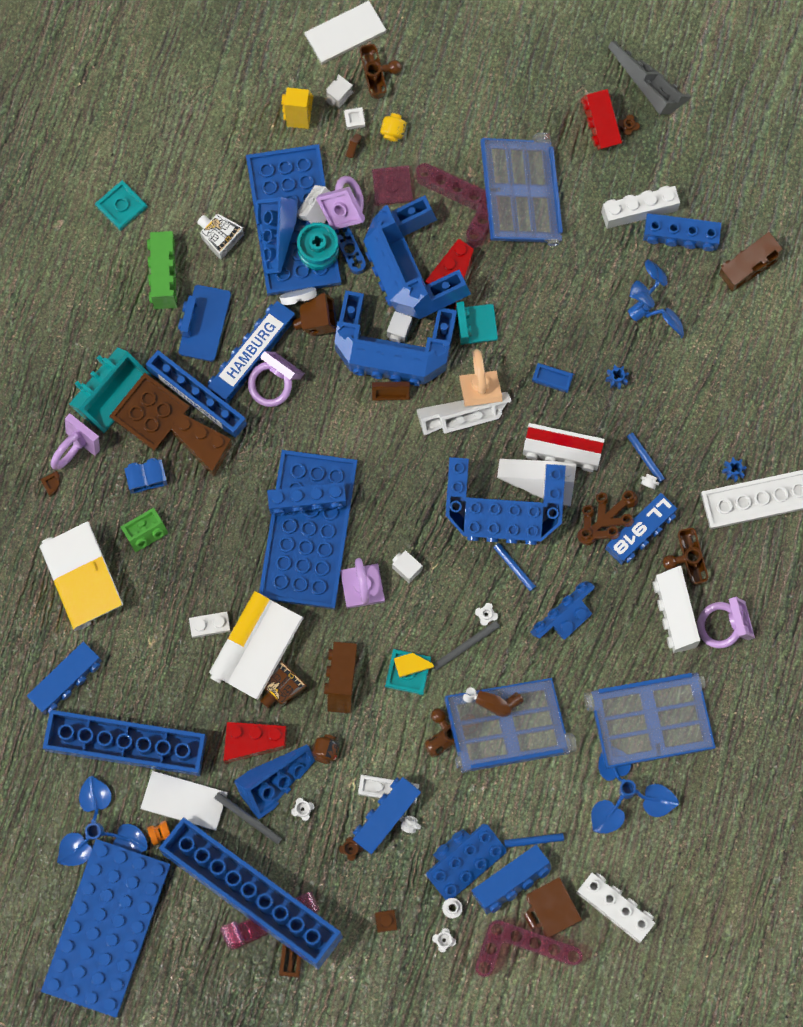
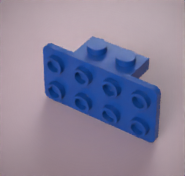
[178,285,231,362]
[426,824,506,900]

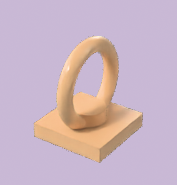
[459,349,502,407]

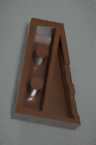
[719,232,782,292]
[172,413,232,477]
[324,642,357,714]

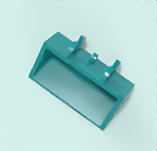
[69,347,152,433]

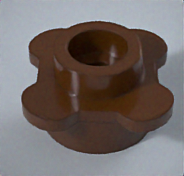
[618,115,640,136]
[339,837,363,861]

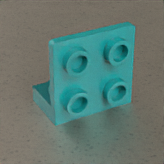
[456,301,498,345]

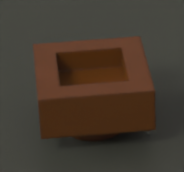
[375,910,397,933]

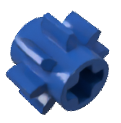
[605,365,629,390]
[722,457,747,482]

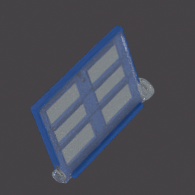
[480,133,563,246]
[584,672,715,769]
[444,678,576,773]

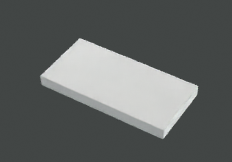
[305,1,386,64]
[140,771,228,831]

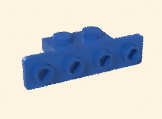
[530,581,595,640]

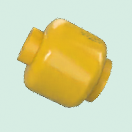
[380,113,406,142]

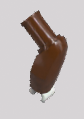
[463,687,523,717]

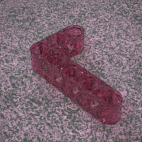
[416,163,499,248]
[220,892,320,951]
[475,920,583,978]

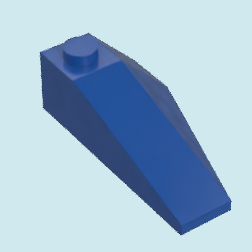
[255,197,298,274]
[234,745,315,819]

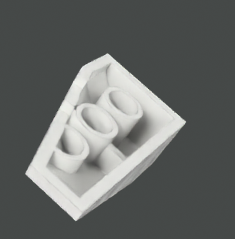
[497,459,577,506]

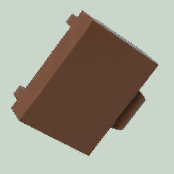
[524,877,582,938]

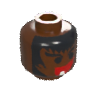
[312,734,340,765]

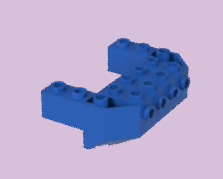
[363,195,471,319]
[334,290,457,386]
[445,457,566,545]

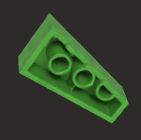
[147,231,177,309]

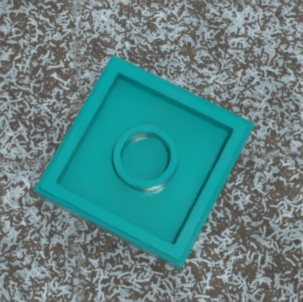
[95,180,148,231]
[385,649,431,696]

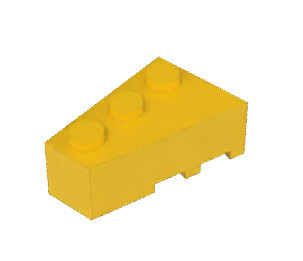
[281,87,314,129]

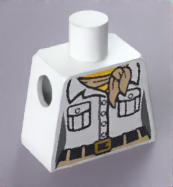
[197,214,244,260]

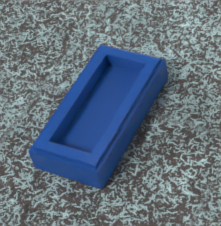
[532,363,574,393]

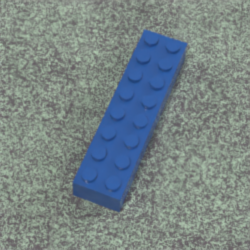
[43,710,207,776]

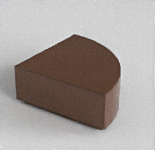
[346,134,362,159]
[40,471,60,497]

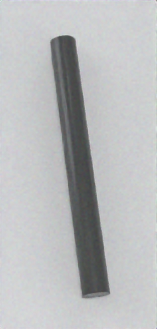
[433,621,500,671]
[214,792,282,845]

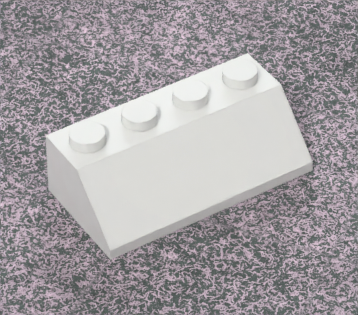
[653,566,700,653]

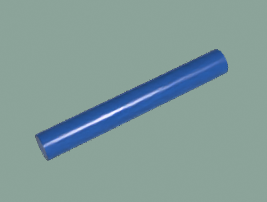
[627,432,665,483]
[493,543,536,592]
[504,833,564,848]

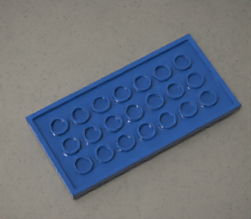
[246,144,341,296]
[259,450,357,610]
[41,839,171,1018]

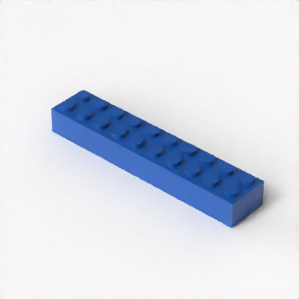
[159,817,343,970]

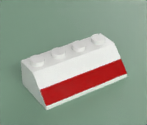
[523,423,604,472]

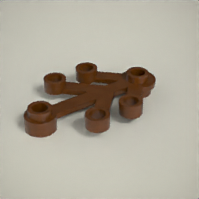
[577,490,638,545]

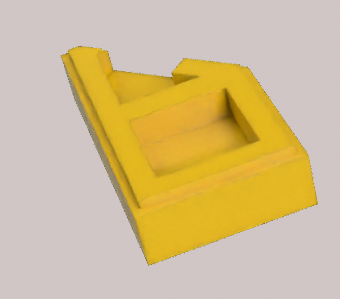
[394,653,434,678]

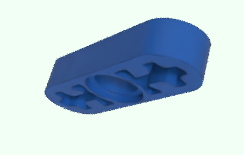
[335,226,366,275]

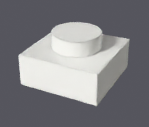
[344,107,365,130]

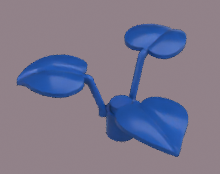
[628,259,684,339]
[591,746,679,834]
[57,776,148,866]

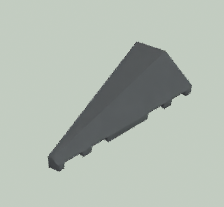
[608,41,691,115]

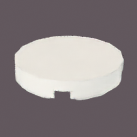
[279,287,317,305]

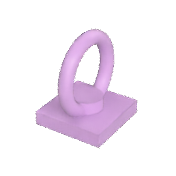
[316,176,365,230]
[248,351,304,407]
[51,413,100,470]
[341,558,385,609]
[697,597,755,648]

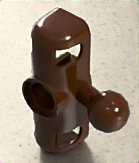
[360,44,402,99]
[663,528,708,586]
[424,708,479,758]

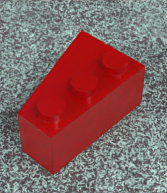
[581,89,622,150]
[425,238,474,309]
[224,722,287,764]

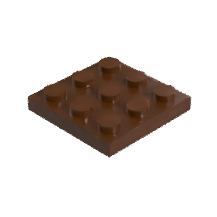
[109,373,190,452]

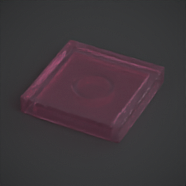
[372,165,413,206]

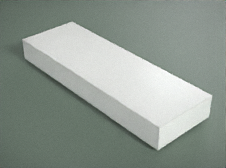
[358,775,419,805]

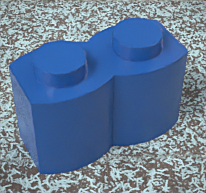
[124,458,168,494]

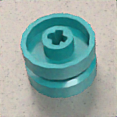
[297,223,339,270]

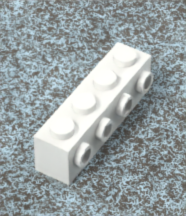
[602,186,680,229]
[576,873,655,943]

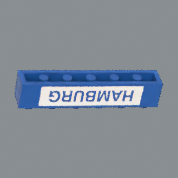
[207,301,296,404]
[146,350,247,438]

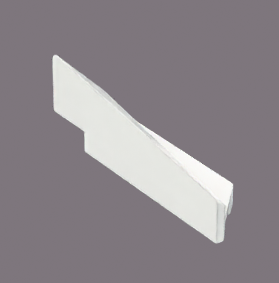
[416,392,511,435]

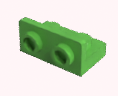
[121,508,168,552]

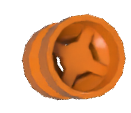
[147,821,171,846]

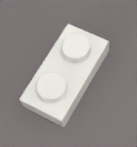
[189,612,231,638]

